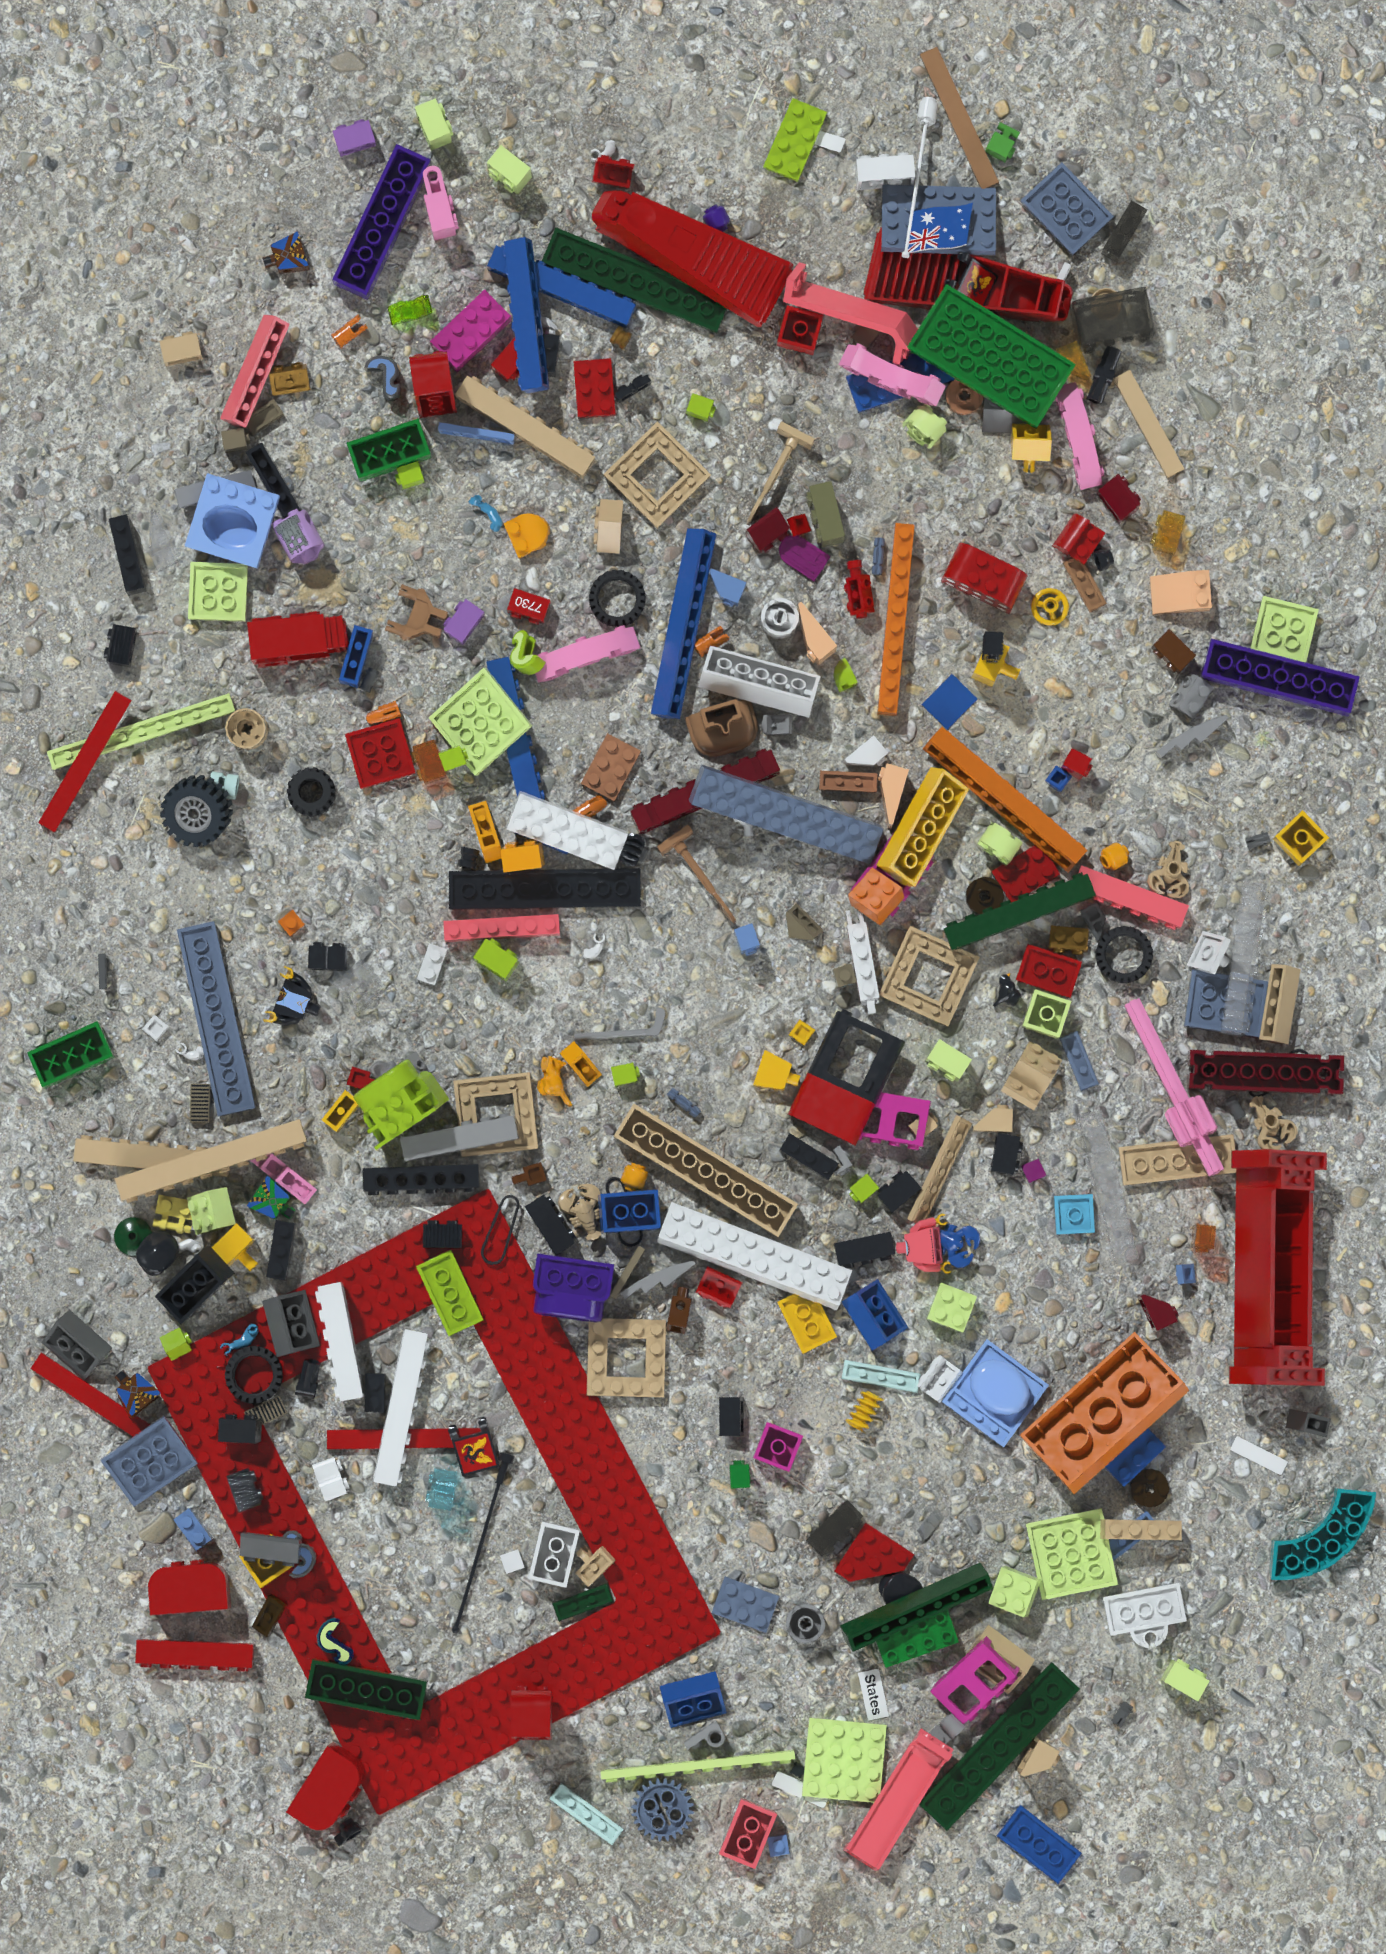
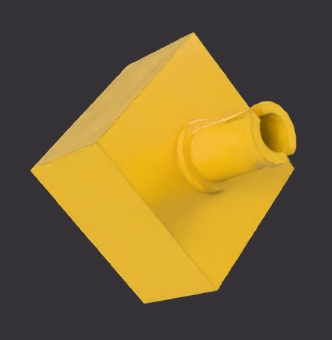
[1011,423,1052,473]
[971,644,1021,687]
[212,1223,258,1272]

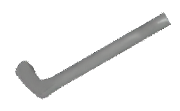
[574,1008,665,1041]

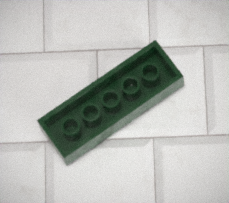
[305,1658,428,1720]

